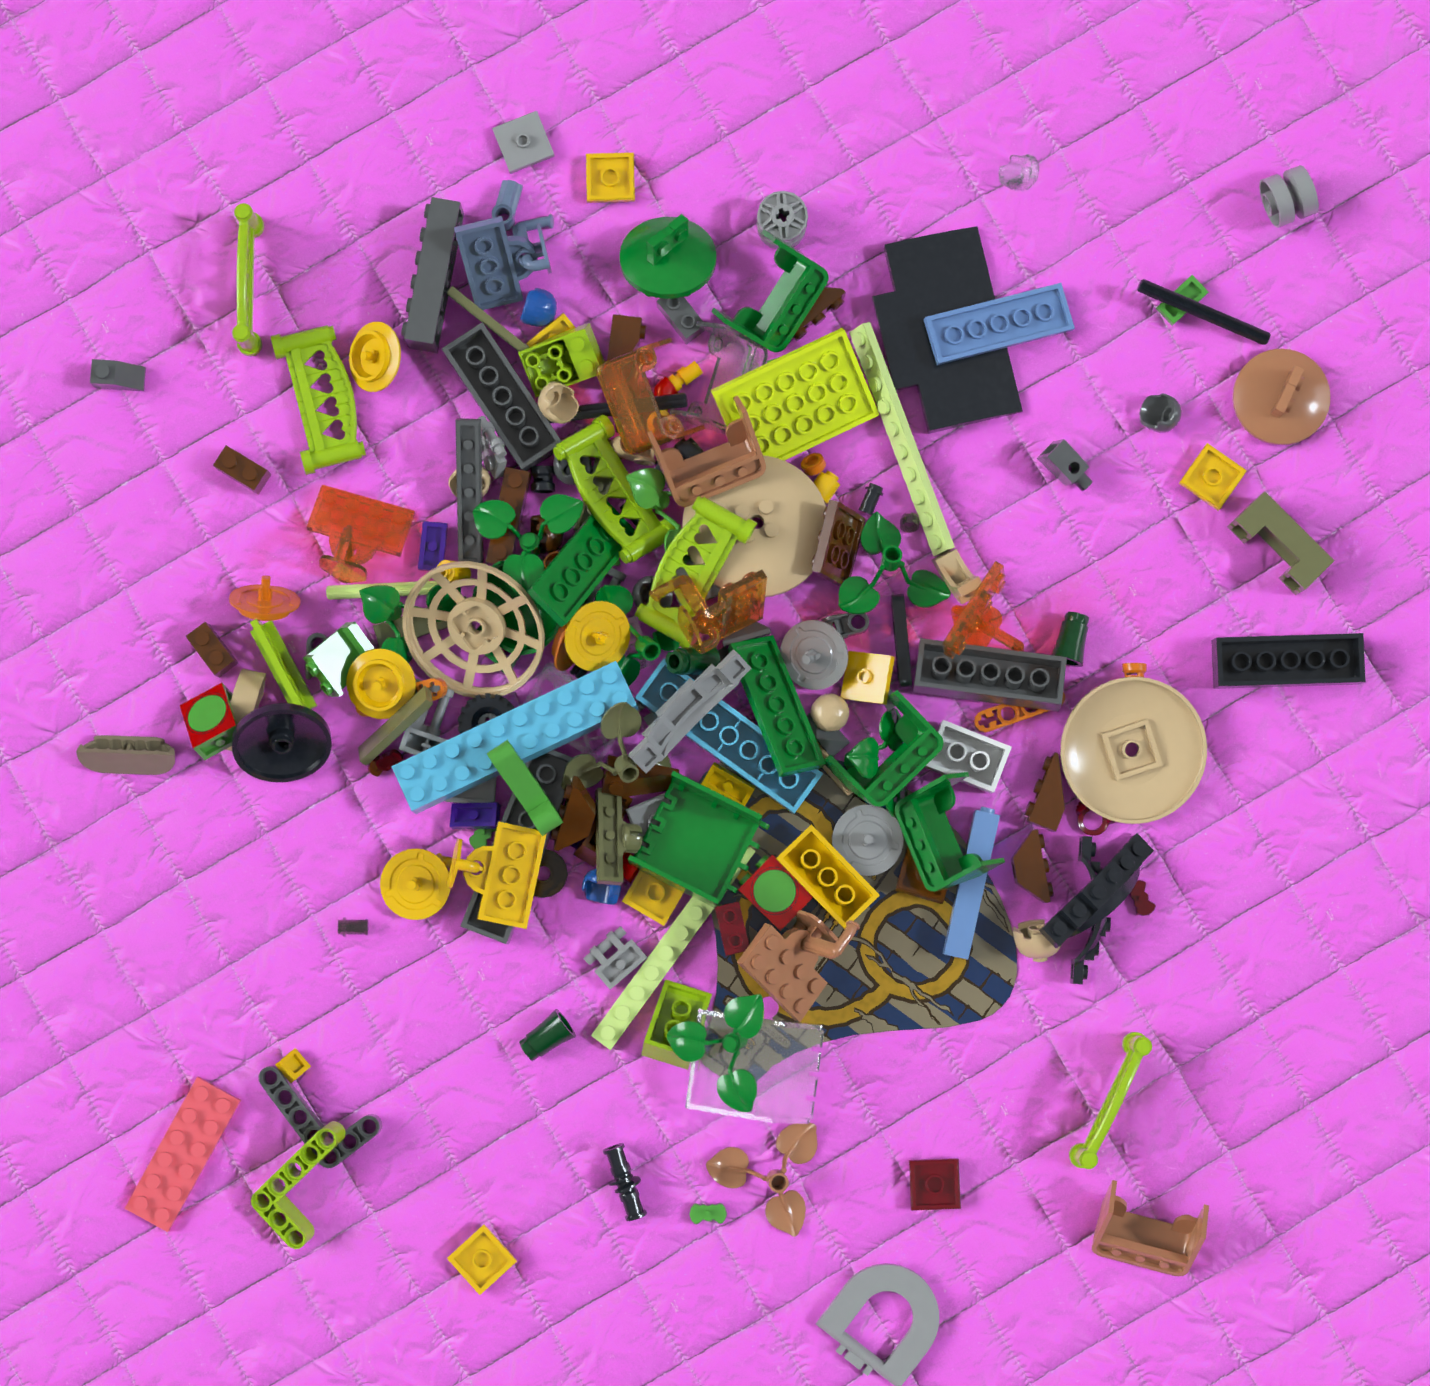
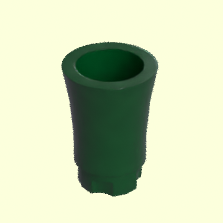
[1051,612,1089,667]
[665,643,720,675]
[519,1009,576,1061]

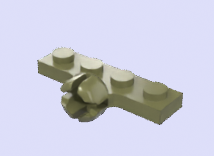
[595,788,643,886]

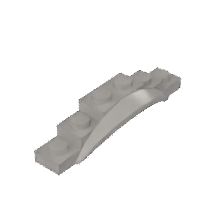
[628,650,751,773]

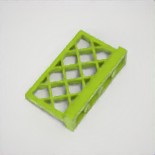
[250,619,318,709]

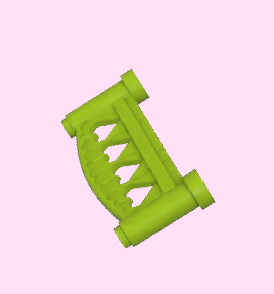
[232,203,264,357]
[270,325,366,475]
[553,415,676,564]
[634,496,757,648]
[1069,1032,1152,1169]

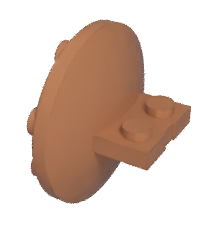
[1233,349,1331,445]

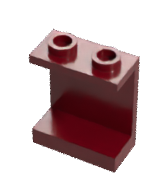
[715,902,749,956]

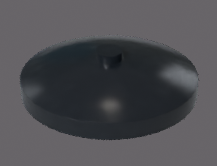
[232,703,332,782]

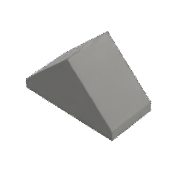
[399,727,447,755]

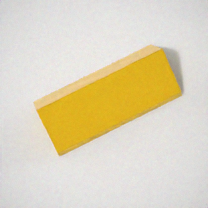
[776,824,880,930]

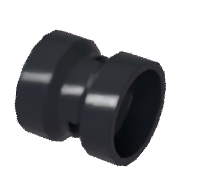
[531,466,555,493]

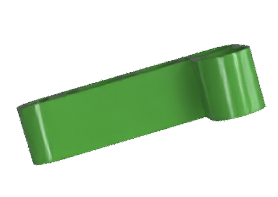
[487,739,563,836]

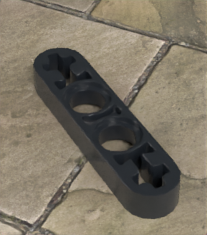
[891,594,912,689]

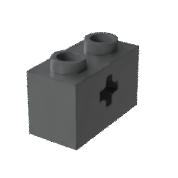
[657,297,705,345]

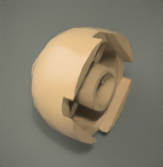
[1013,919,1061,962]

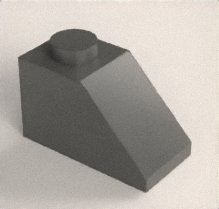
[90,359,146,391]

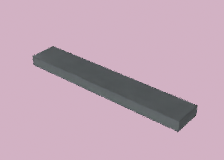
[455,418,484,563]

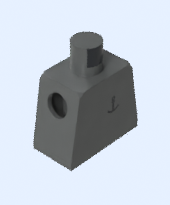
[1037,439,1093,491]

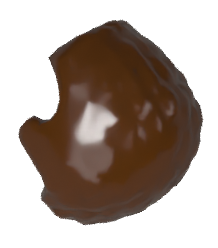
[530,514,564,554]

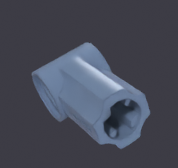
[492,180,523,231]

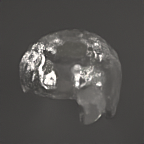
[998,154,1039,192]

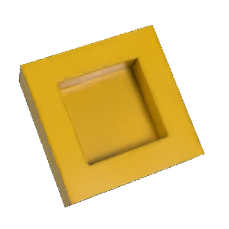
[275,1048,311,1083]

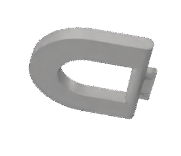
[816,1263,939,1386]

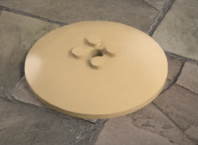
[682,455,826,598]
[1060,677,1207,824]

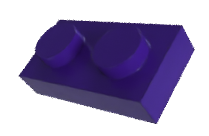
[418,521,448,571]
[450,802,501,829]

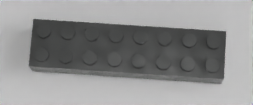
[460,750,573,944]

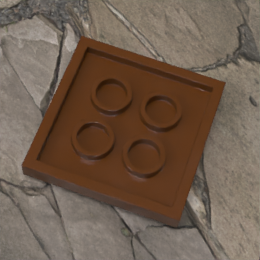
[812,500,865,587]

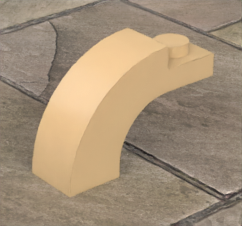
[932,548,983,604]
[225,668,266,751]

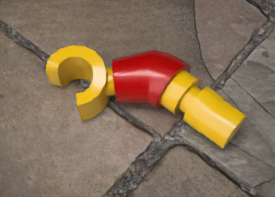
[646,361,703,435]

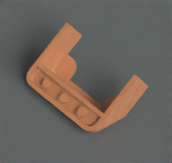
[647,396,766,507]
[1092,1180,1209,1276]

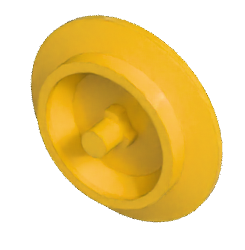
[349,322,401,392]
[565,601,630,672]
[346,649,416,719]
[380,849,451,920]

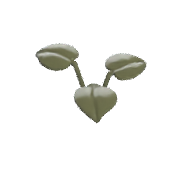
[561,702,672,790]

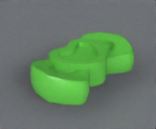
[469,829,496,849]
[689,1203,727,1224]

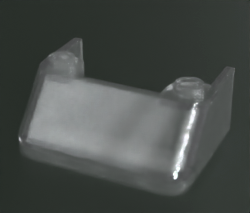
[669,321,768,435]

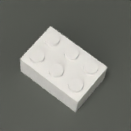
[924,720,1012,794]

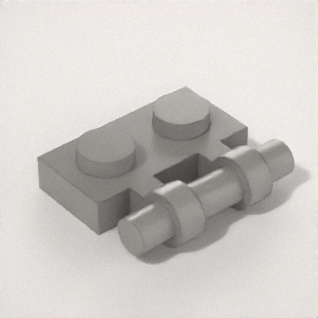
[478,416,507,479]
[584,926,648,990]

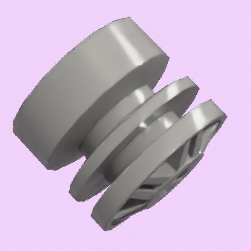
[757,191,808,249]

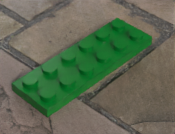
[527,500,635,627]
[727,635,826,777]

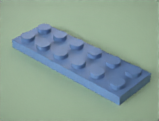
[923,283,1075,365]

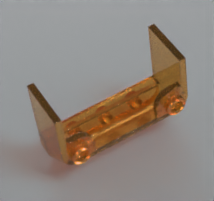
[597,337,705,455]

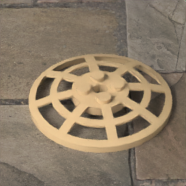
[403,561,545,698]

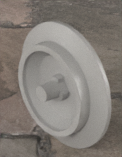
[780,620,848,690]
[832,805,903,876]

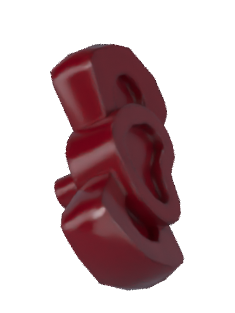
[368,749,403,777]
[1130,880,1156,916]

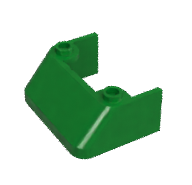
[711,229,829,352]
[824,690,944,807]
[895,772,1005,892]

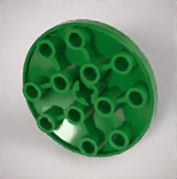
[620,214,716,299]

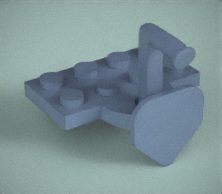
[454,214,554,310]

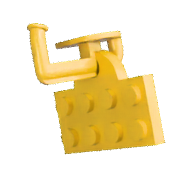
[437,822,547,929]

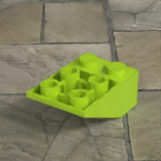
[518,323,606,397]

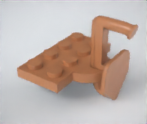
[737,910,860,1022]

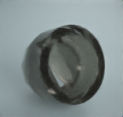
[900,512,919,533]

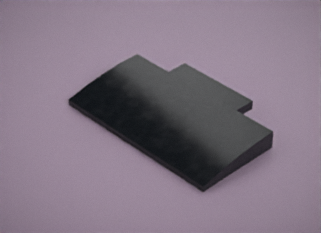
[872,226,1023,434]

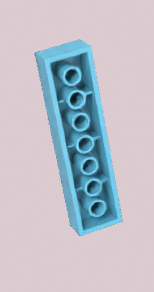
[635,658,823,814]

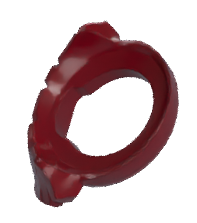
[1075,801,1115,836]

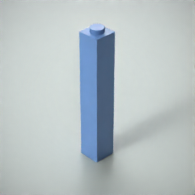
[942,807,1000,960]

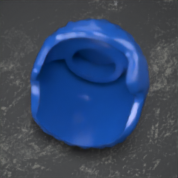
[520,288,557,327]
[582,869,621,905]

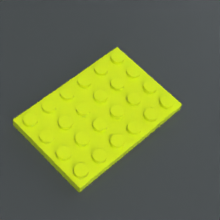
[710,328,880,461]

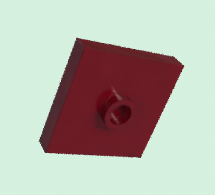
[909,1158,961,1211]

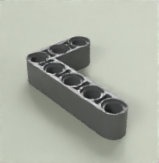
[258,1066,382,1168]

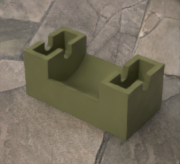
[1227,491,1335,595]

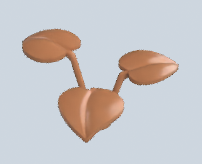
[706,1122,817,1237]

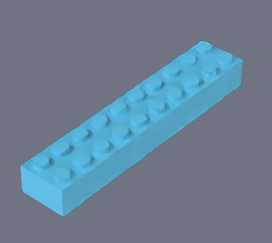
[391,661,639,814]

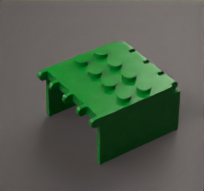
[628,771,770,908]

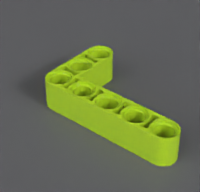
[251,1121,346,1249]

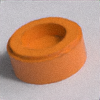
[801,453,826,476]

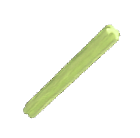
[326,581,438,600]

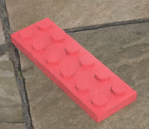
[125,1077,241,1232]

